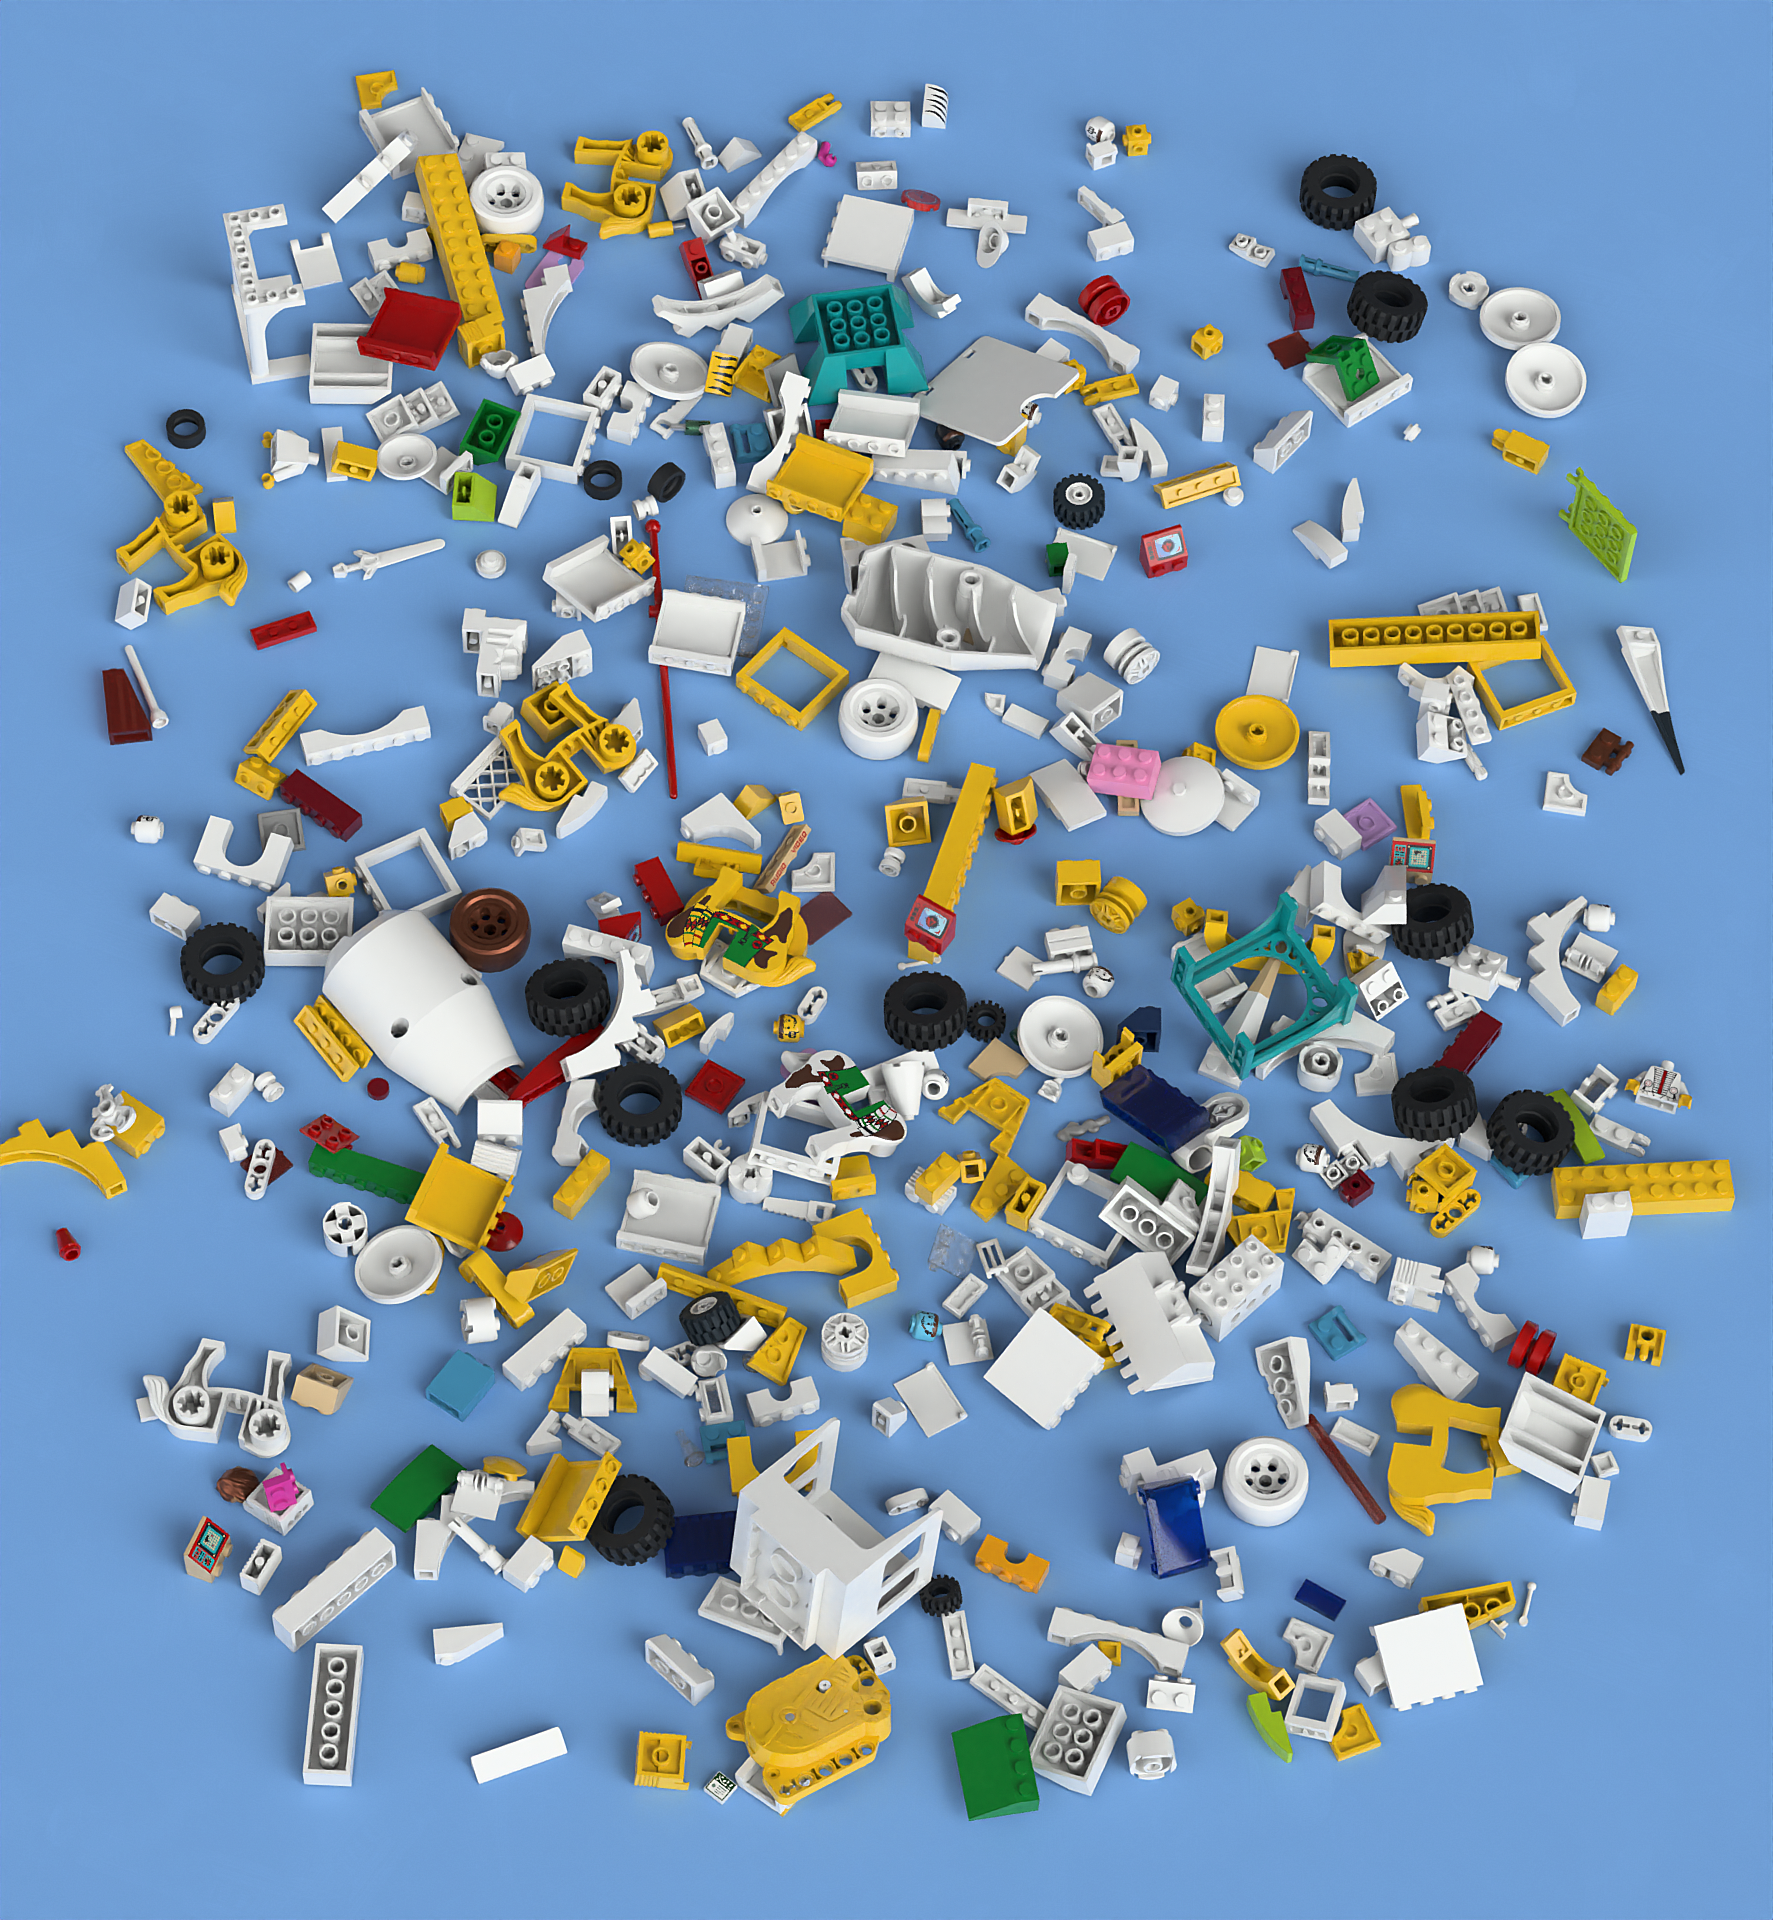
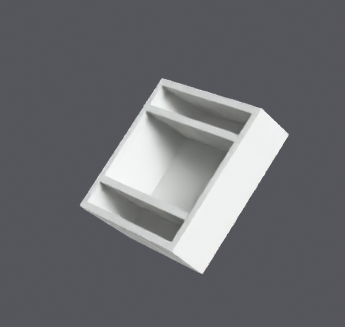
[309,323,393,404]
[1498,1372,1606,1494]

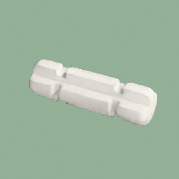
[1464,743,1488,781]

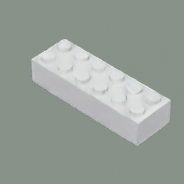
[272,1527,397,1653]
[303,1643,364,1786]

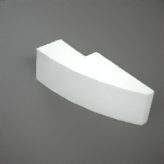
[1129,418,1168,478]
[1340,478,1364,542]
[1292,520,1348,569]
[556,781,608,839]

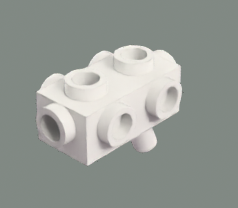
[719,228,768,269]

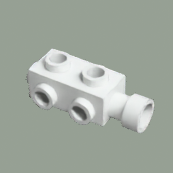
[606,1019,665,1064]

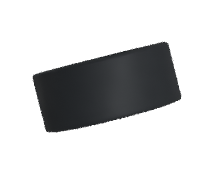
[166,409,206,449]
[583,460,622,500]
[647,462,686,503]

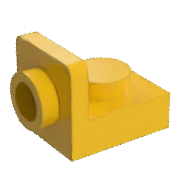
[1182,742,1216,766]

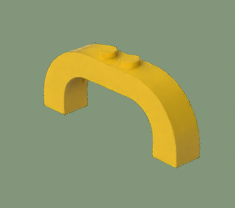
[683,885,808,962]
[1204,908,1335,975]

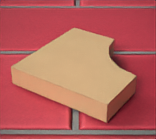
[968,1037,1029,1082]

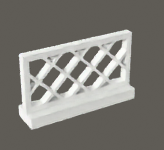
[449,734,522,821]

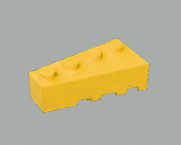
[1418,1581,1516,1631]

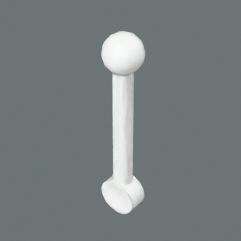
[897,956,941,971]
[1519,1582,1536,1627]

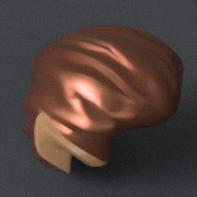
[216,1466,260,1503]

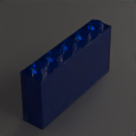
[1099,1064,1211,1155]
[663,1510,737,1579]

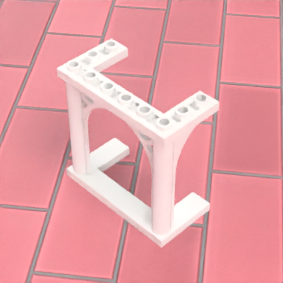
[223,204,311,385]

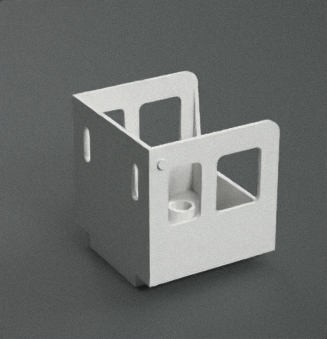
[730,1417,943,1660]

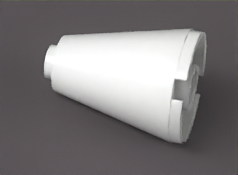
[881,1061,925,1121]

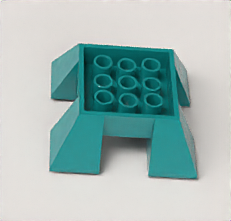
[788,284,929,407]

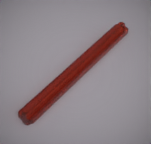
[1305,1414,1386,1525]

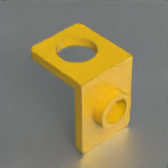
[774,790,804,825]

